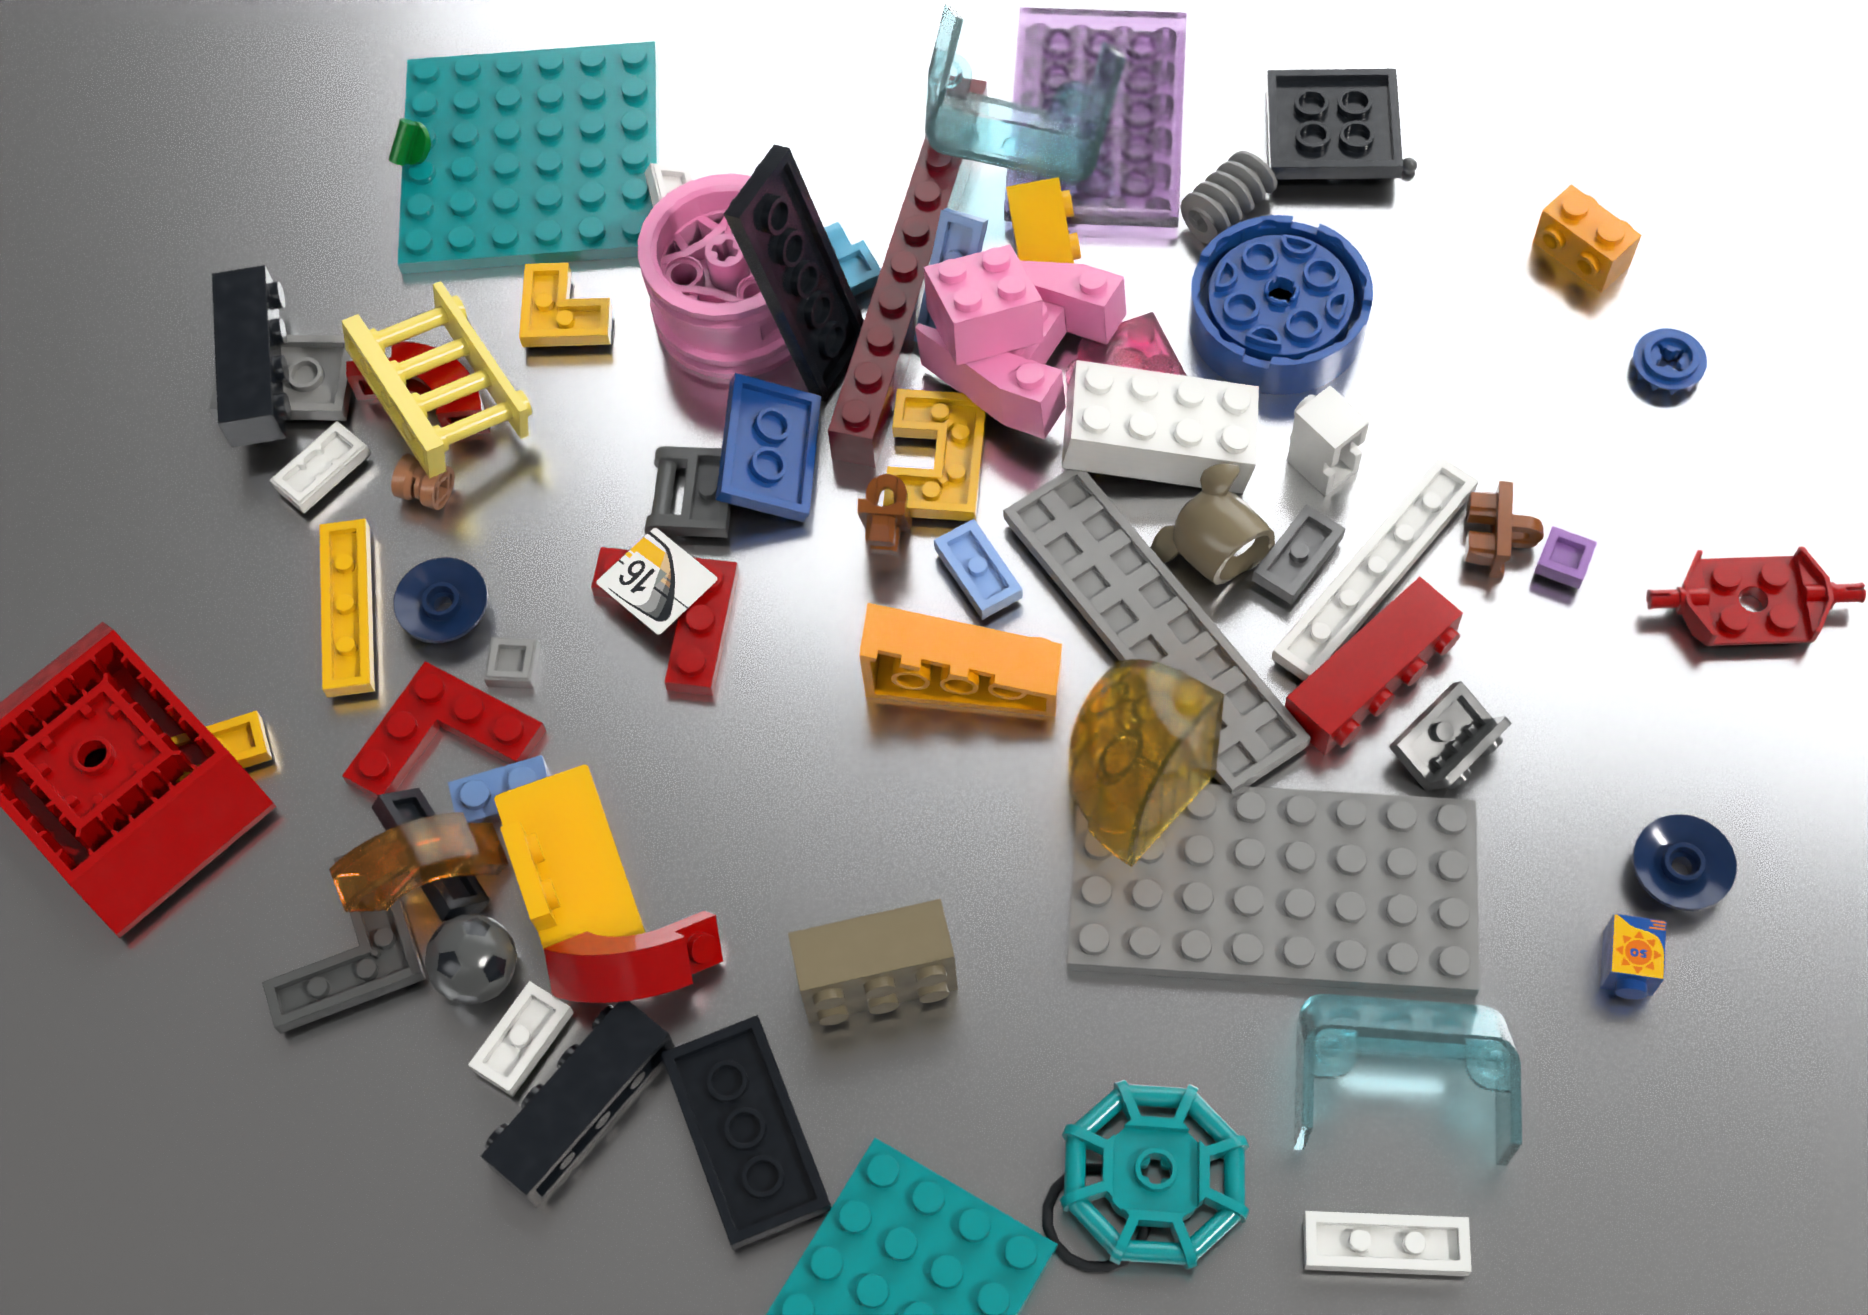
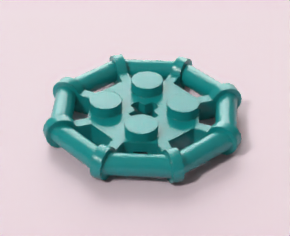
[1059,1080,1249,1270]

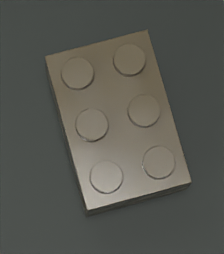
[788,899,958,1025]

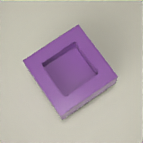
[1534,526,1598,589]

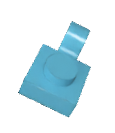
[824,222,881,296]

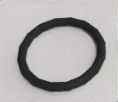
[1042,1163,1151,1272]

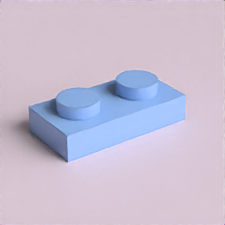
[934,519,1023,620]

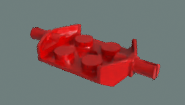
[1646,546,1866,646]

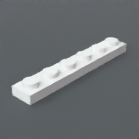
[1271,456,1479,681]

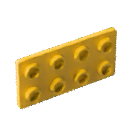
[494,764,646,950]

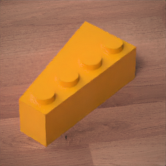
[859,603,1062,717]

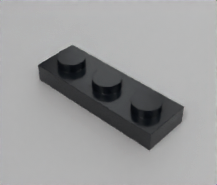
[371,788,490,922]

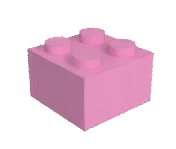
[924,244,1044,366]

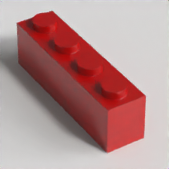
[1285,576,1463,755]

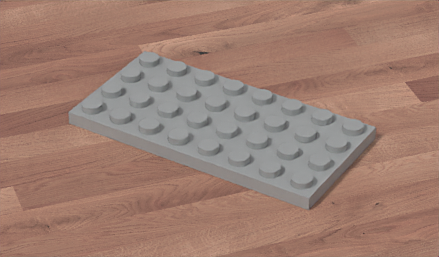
[1067,776,1480,997]

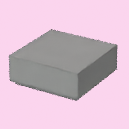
[484,637,541,689]

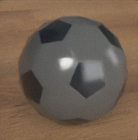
[425,913,517,1005]

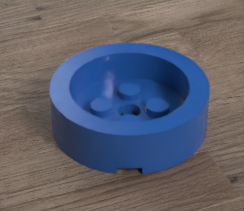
[1188,215,1373,395]

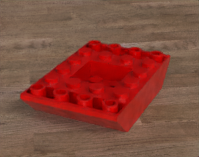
[0,622,276,938]

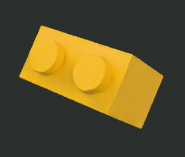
[1006,177,1081,263]

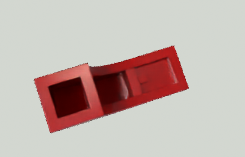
[346,342,491,435]
[544,911,723,1003]

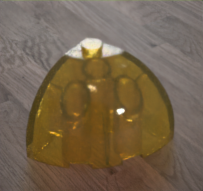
[1068,659,1225,867]

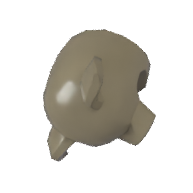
[1150,463,1275,585]

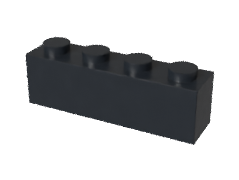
[212,265,292,447]
[481,1001,675,1208]

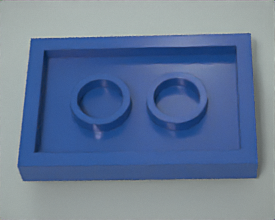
[716,373,821,522]

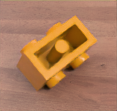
[1532,184,1642,293]

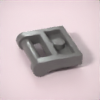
[644,446,732,538]

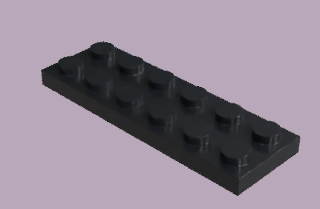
[724,144,864,402]

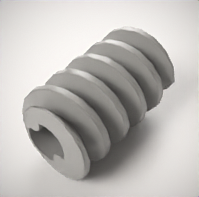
[1180,150,1277,244]

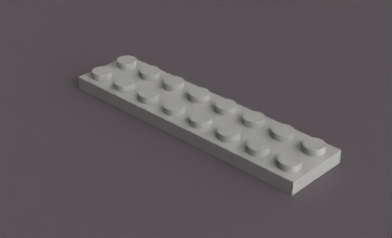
[1003,469,1311,794]

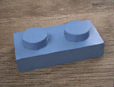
[448,755,549,832]

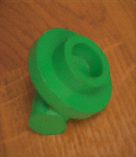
[388,118,431,166]

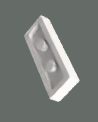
[1303,1211,1472,1276]

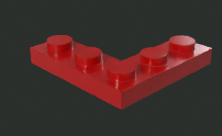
[591,547,739,696]
[342,661,546,799]

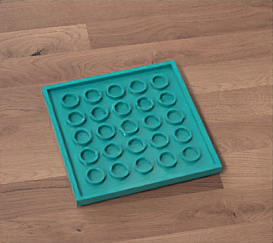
[397,41,659,274]

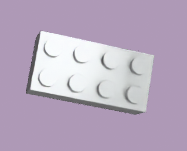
[1061,360,1259,494]

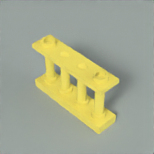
[342,281,532,478]

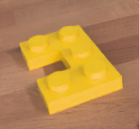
[883,389,987,521]

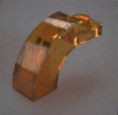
[329,812,509,912]

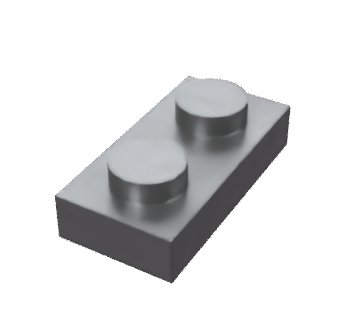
[1252,505,1346,605]

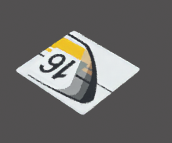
[597,528,717,635]

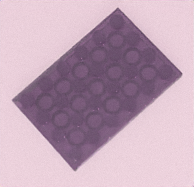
[1004,7,1187,228]

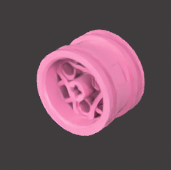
[638,173,792,379]

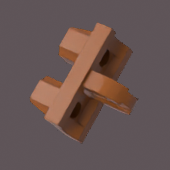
[857,474,912,555]
[1464,481,1544,579]

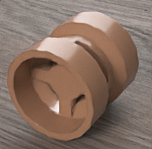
[391,453,455,510]

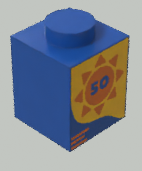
[1600,914,1666,999]

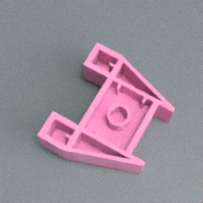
[915,261,1127,439]

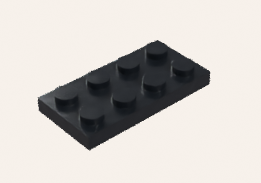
[661,1015,832,1250]

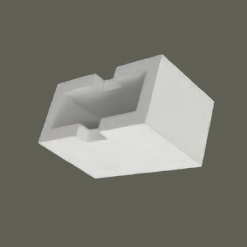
[1287,386,1370,496]

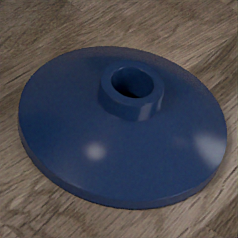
[393,557,488,643]
[1632,814,1737,911]

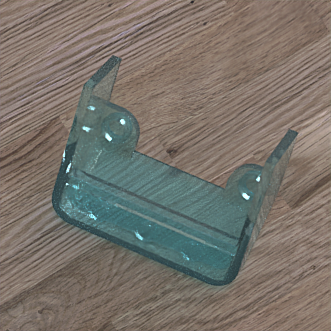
[924,4,1126,183]
[1294,994,1522,1166]

